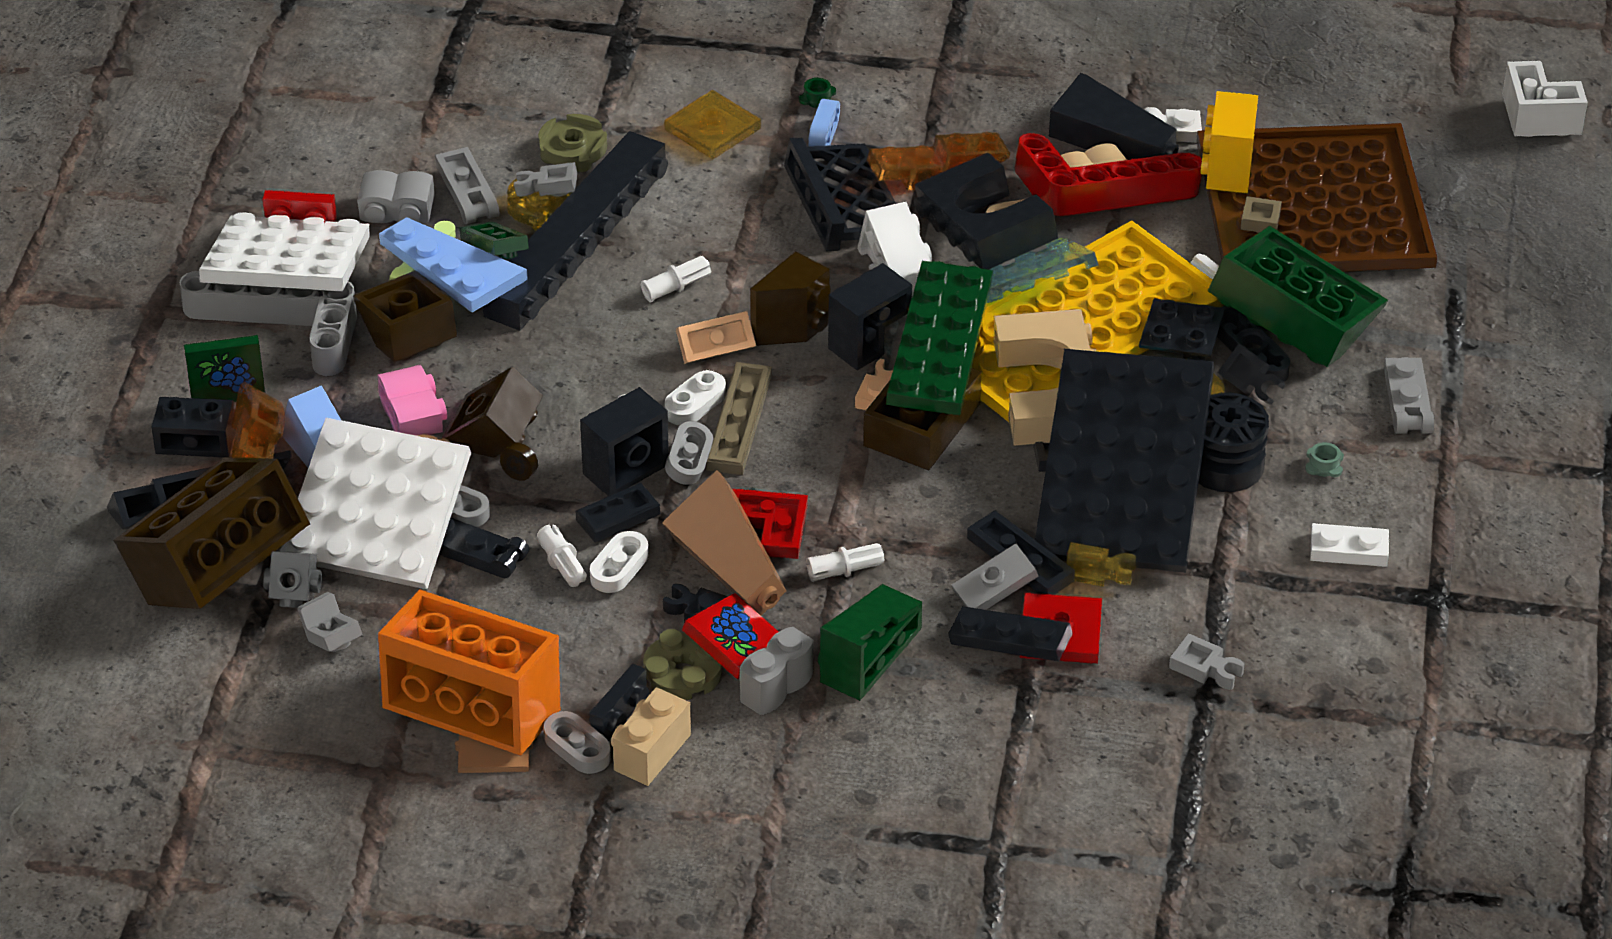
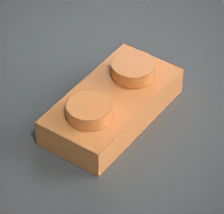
[676,311,756,364]

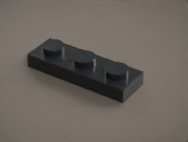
[967,510,1075,595]
[948,606,1073,662]

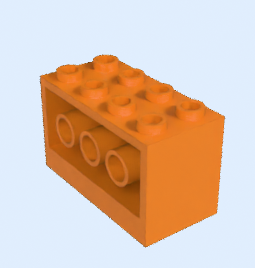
[378,589,561,756]

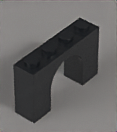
[914,153,1059,269]

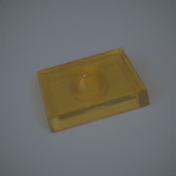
[664,90,761,159]

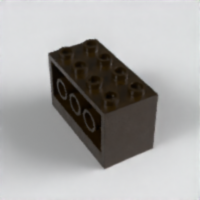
[113,457,310,609]

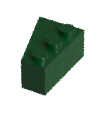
[817,584,922,701]

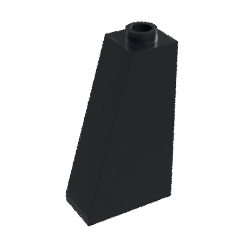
[1049,73,1179,160]

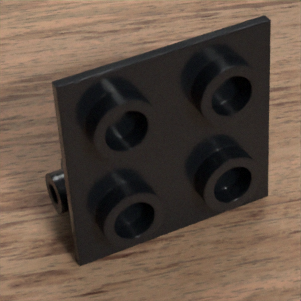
[1139,298,1225,361]

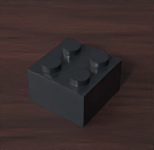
[580,387,669,496]

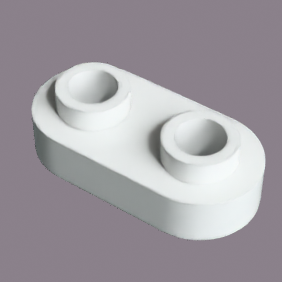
[665,370,726,425]
[590,531,649,593]

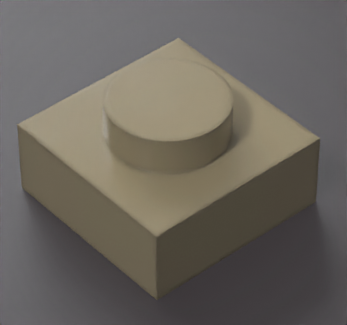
[1241,196,1282,233]

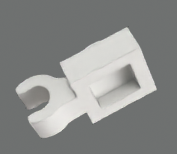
[1144,107,1202,143]

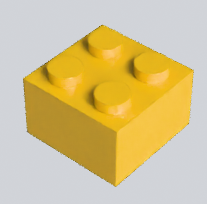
[1201,91,1258,193]

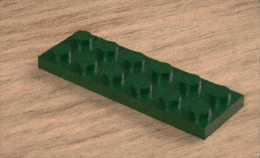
[886,260,993,415]

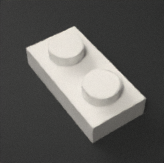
[1310,523,1389,567]

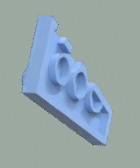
[379,217,527,313]

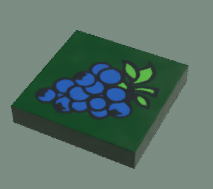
[184,335,266,402]

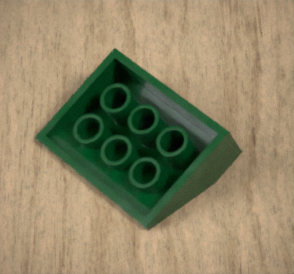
[1208,226,1388,367]

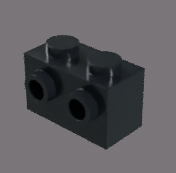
[151,397,237,458]

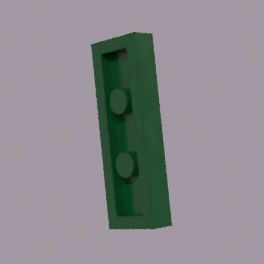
[459,222,529,259]

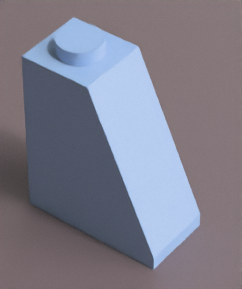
[280,385,341,468]

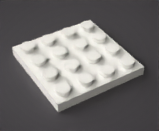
[199,212,370,291]
[280,418,471,589]

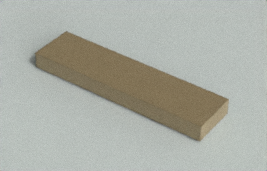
[706,362,772,475]

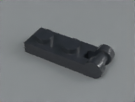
[439,517,530,579]

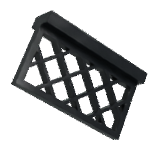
[784,137,896,251]

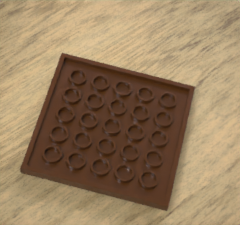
[1196,123,1437,272]

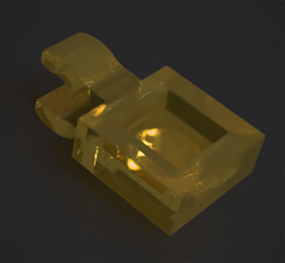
[1067,542,1136,587]

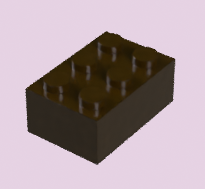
[863,368,982,471]

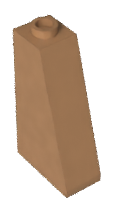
[662,470,787,616]

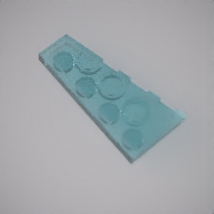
[987,238,1099,303]

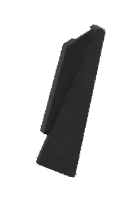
[107,450,292,530]

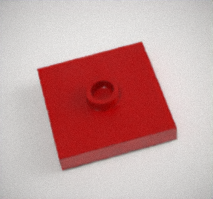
[1020,593,1102,664]

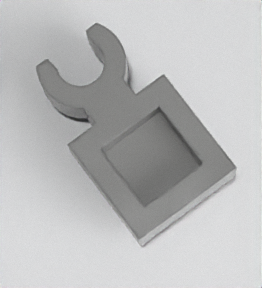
[514,162,578,197]
[1169,633,1245,690]

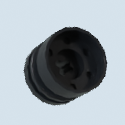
[1199,392,1269,492]

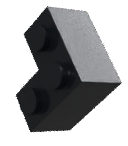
[828,263,912,371]

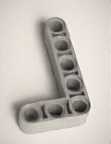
[180,271,357,376]

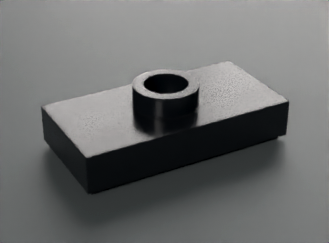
[575,483,661,543]

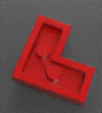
[733,489,808,559]

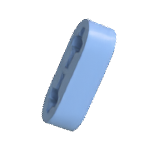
[808,99,840,147]

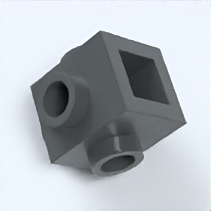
[263,551,322,608]

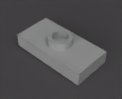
[951,544,1038,610]

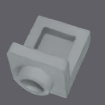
[297,592,363,652]

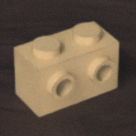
[611,687,691,786]

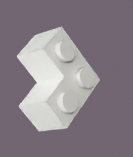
[1502,61,1588,137]

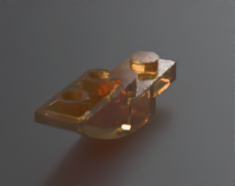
[867,132,1010,190]
[231,382,285,459]

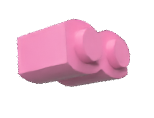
[378,365,447,436]

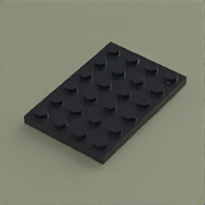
[1035,349,1214,573]

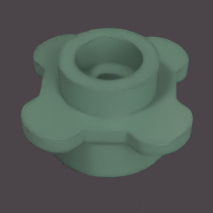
[1305,442,1344,477]

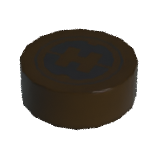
[500,442,538,481]

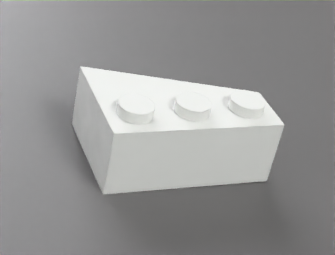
[857,202,932,316]

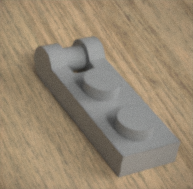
[435,147,500,225]
[1384,357,1434,434]

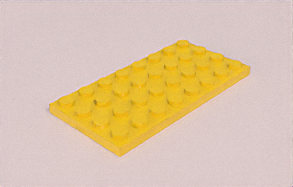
[972,220,1224,422]

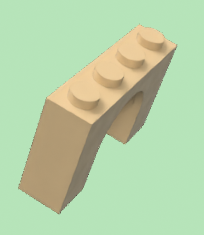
[993,309,1096,446]

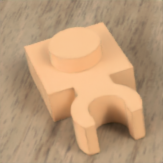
[855,359,893,410]

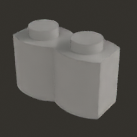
[357,170,435,224]
[740,626,814,715]

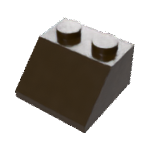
[750,251,831,346]
[353,270,457,362]
[441,366,543,458]

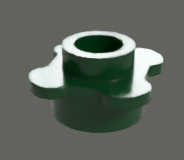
[799,77,836,108]

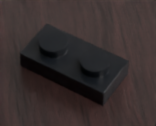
[589,663,649,741]

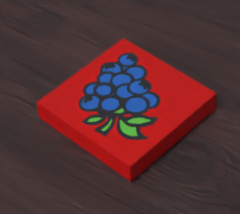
[681,593,779,680]

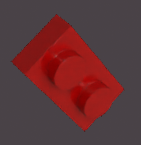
[263,190,337,223]

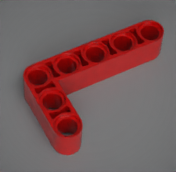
[1014,133,1202,216]

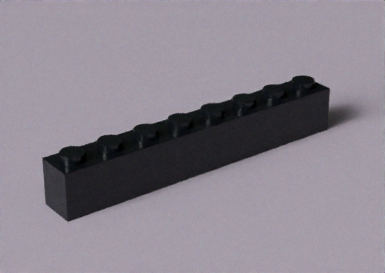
[483,131,668,331]

